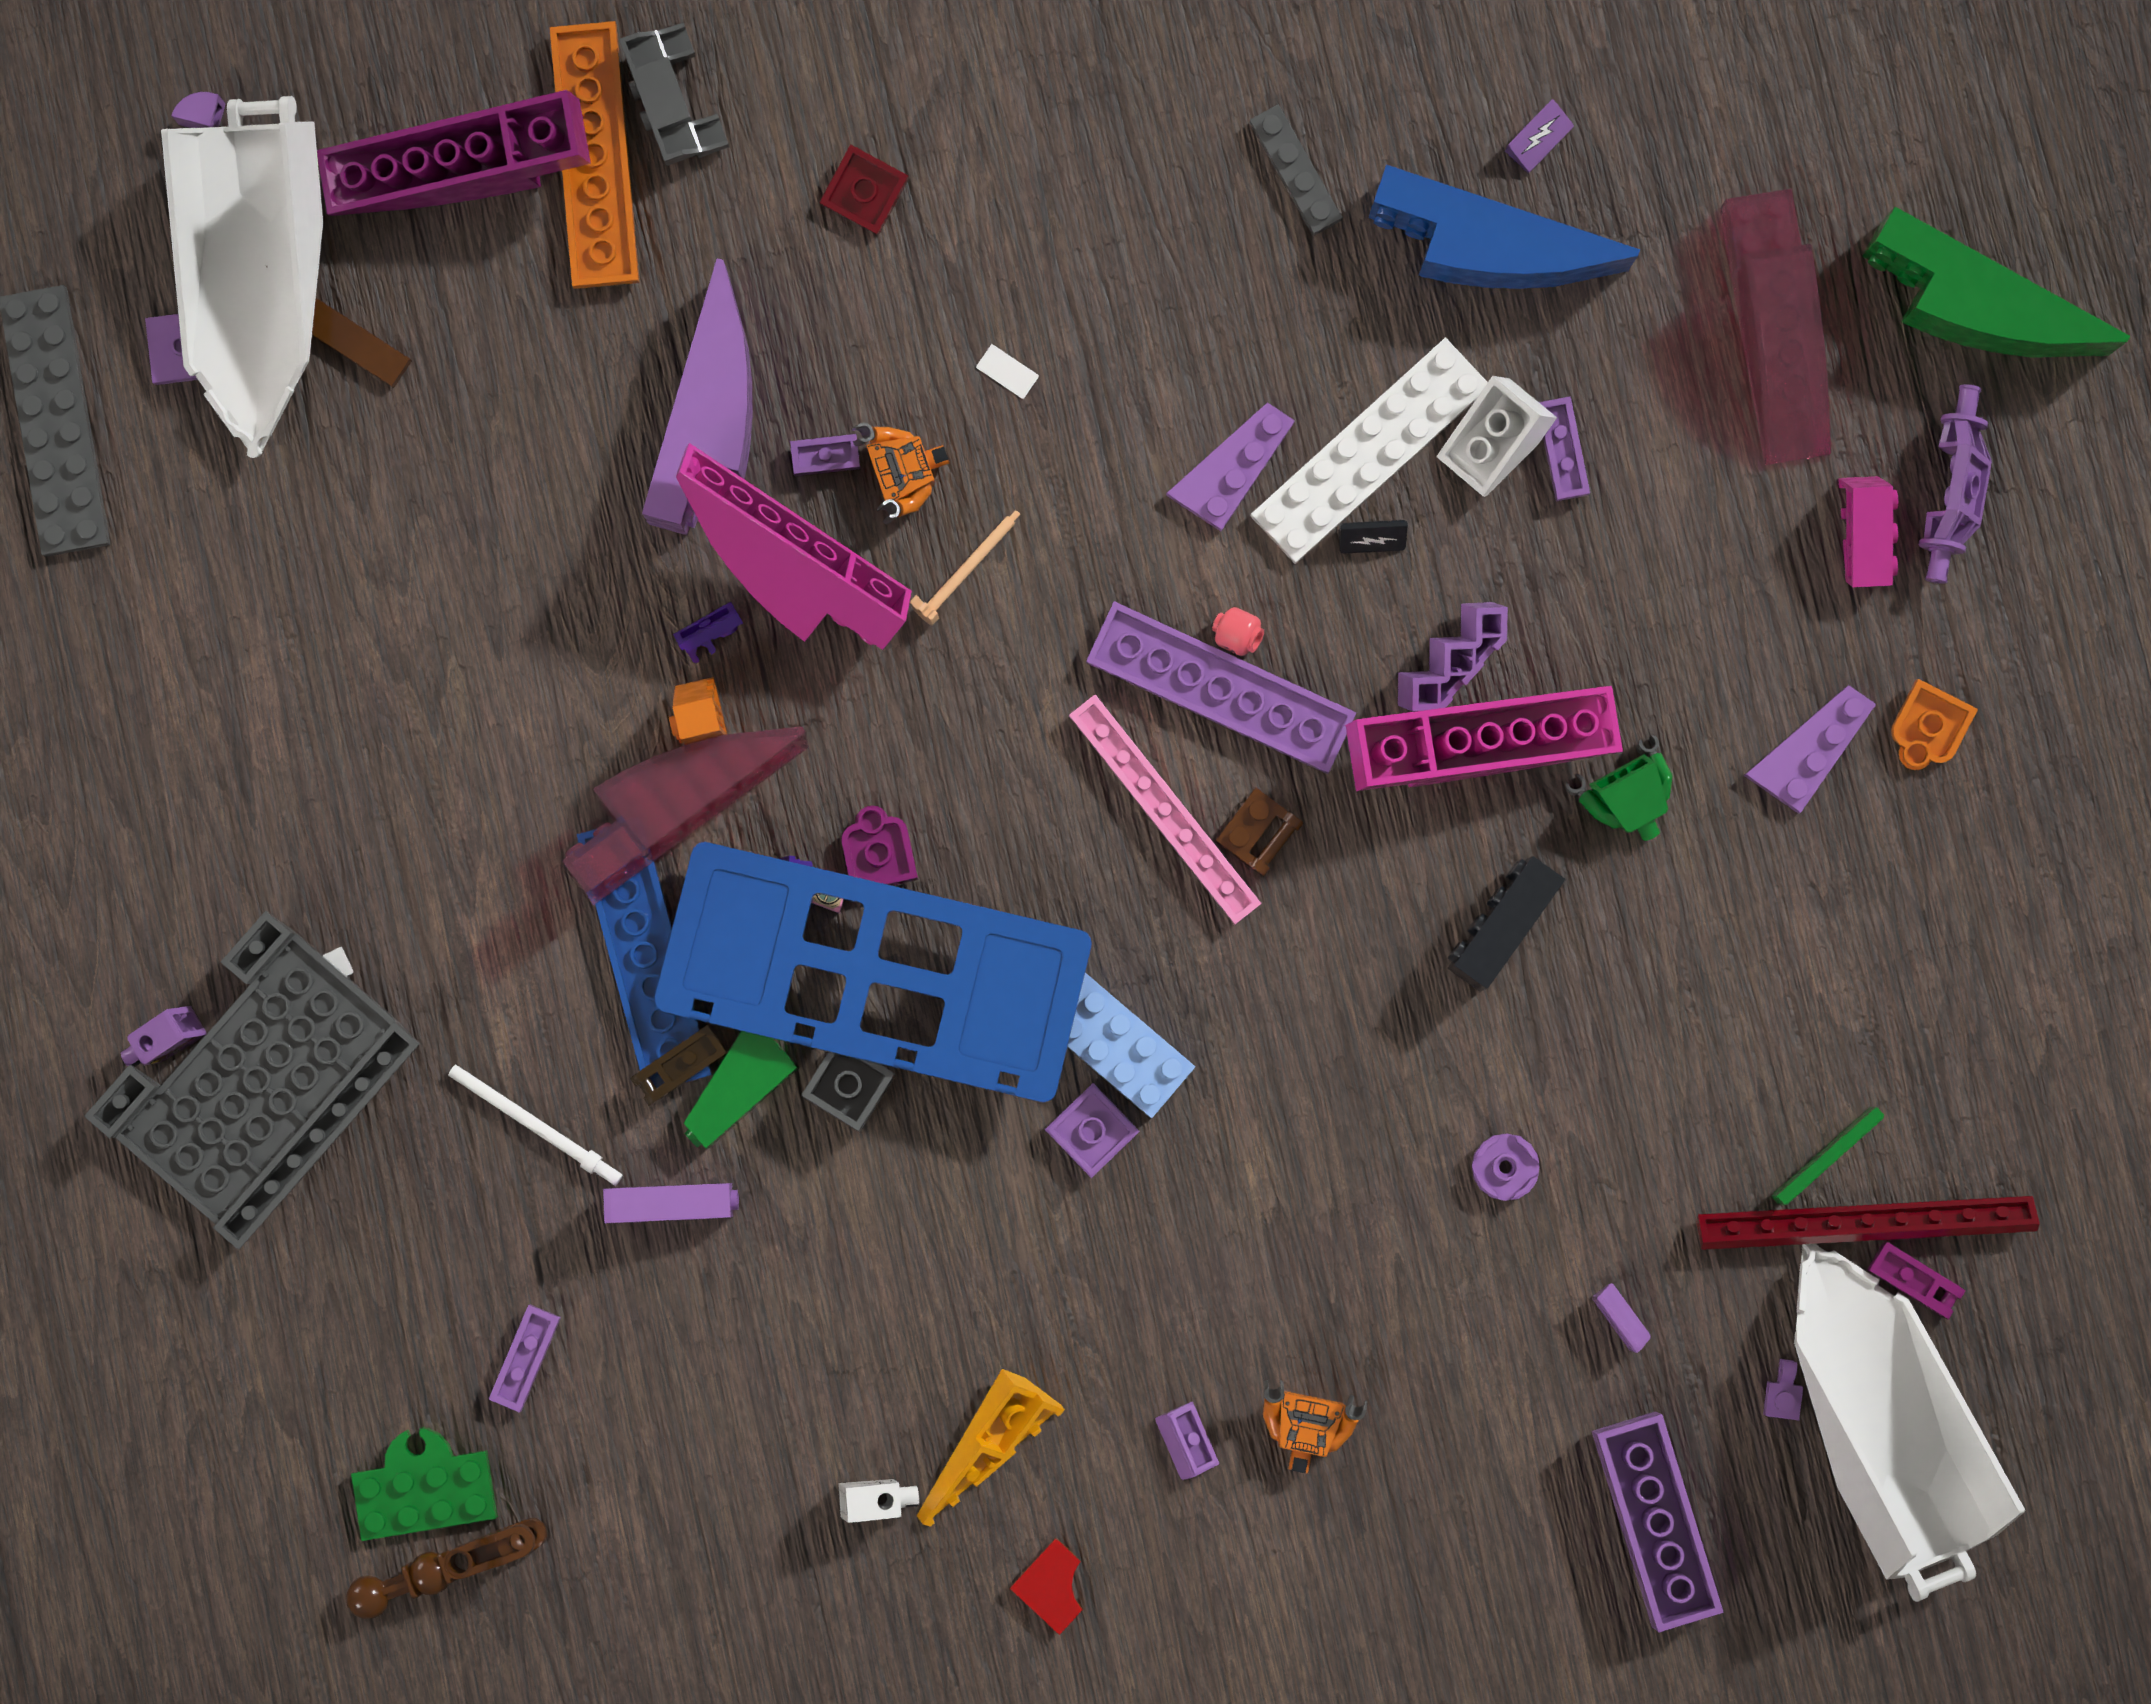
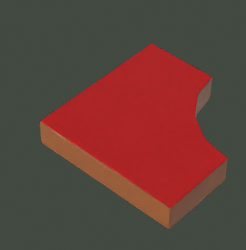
[1010,1537,1083,1635]

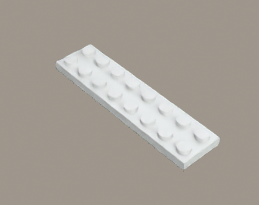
[1250,337,1488,564]

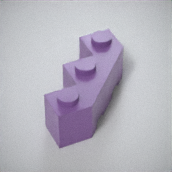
[1398,602,1508,711]

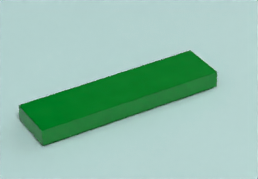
[1771,1107,1885,1205]

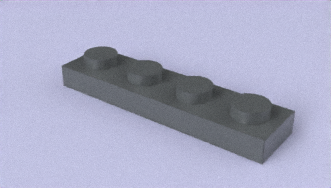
[1249,104,1343,236]

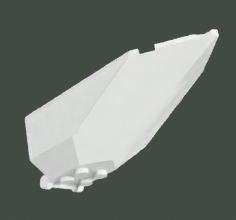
[161,96,323,458]
[1794,1244,2025,1602]

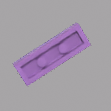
[1539,396,1590,501]
[489,1304,561,1412]

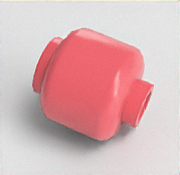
[1212,607,1264,656]

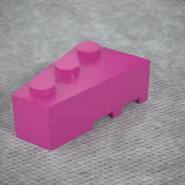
[1838,476,1898,587]

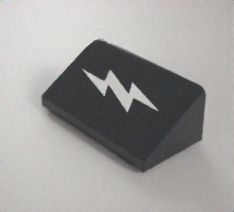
[1338,520,1408,554]

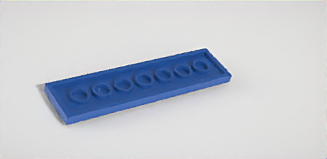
[576,817,712,1088]

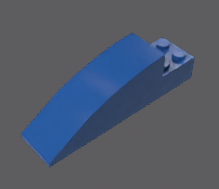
[1368,164,1640,289]

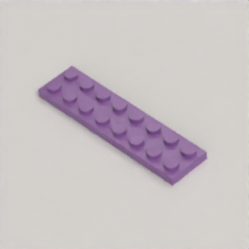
[1086,601,1356,774]

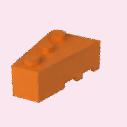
[669,677,729,750]

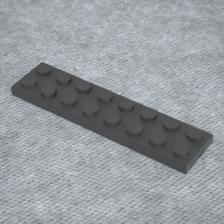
[0,285,111,557]

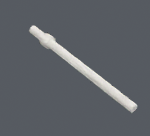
[448,1064,623,1186]

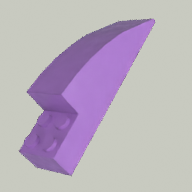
[642,258,753,535]

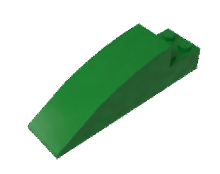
[1862,207,2130,358]

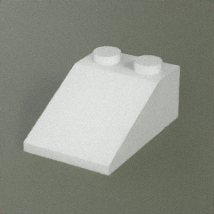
[1436,376,1557,497]

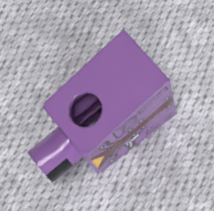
[121,1006,207,1067]

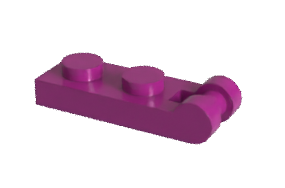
[1867,1241,1965,1320]

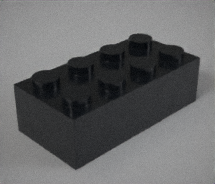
[1447,856,1566,992]

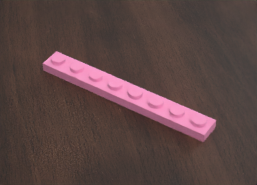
[1069,695,1262,925]

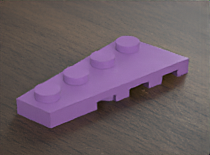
[1166,402,1295,531]
[1744,685,1876,814]

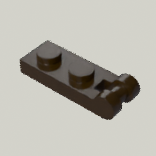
[630,1025,727,1106]

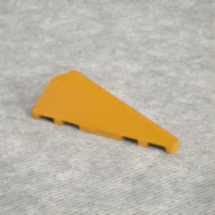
[917,1369,1065,1527]

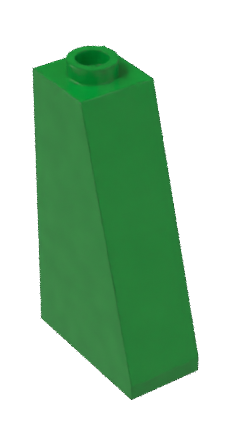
[684,1031,799,1149]

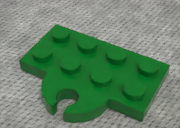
[351,1427,497,1541]

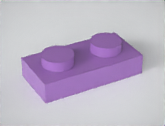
[790,434,860,476]

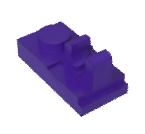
[673,602,743,663]

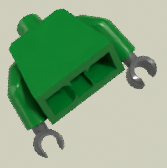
[1566,735,1673,841]

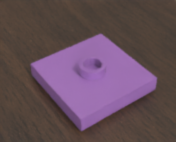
[145,314,198,385]
[1045,1083,1140,1178]

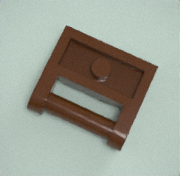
[1215,788,1304,877]

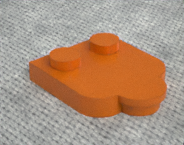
[1891,679,1978,770]

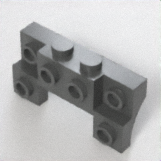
[619,23,730,166]

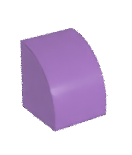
[171,92,226,128]

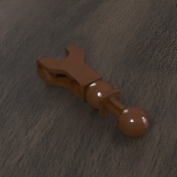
[346,1518,547,1619]

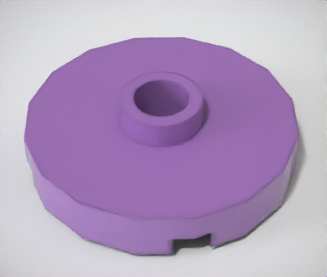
[1472,1133,1539,1201]

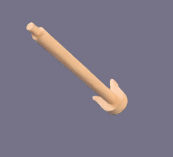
[910,510,1020,626]

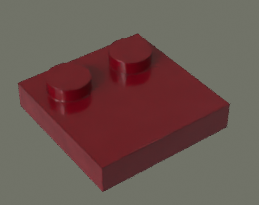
[819,144,909,235]

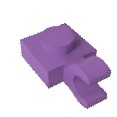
[1763,1359,1803,1420]

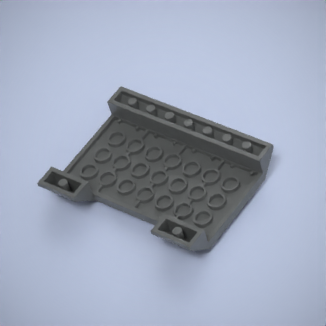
[84,911,420,1250]

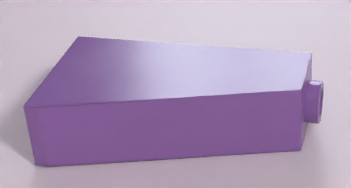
[603,1183,739,1223]

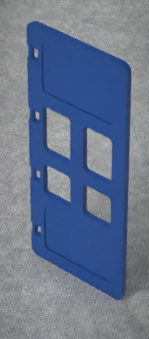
[655,842,1092,1103]

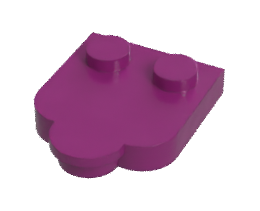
[842,806,918,886]

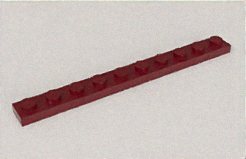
[1696,1196,2040,1250]

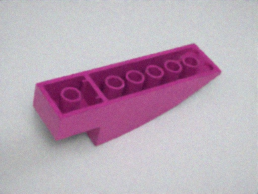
[676,443,912,650]
[1345,686,1623,791]

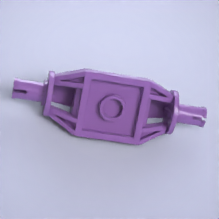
[1918,384,1992,584]

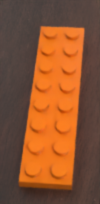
[550,21,640,289]

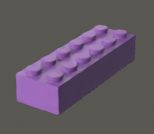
[1592,1411,1724,1633]

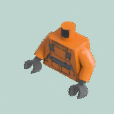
[851,422,949,525]
[1263,1380,1368,1473]

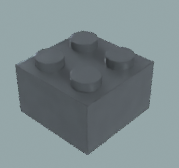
[801,1052,896,1133]

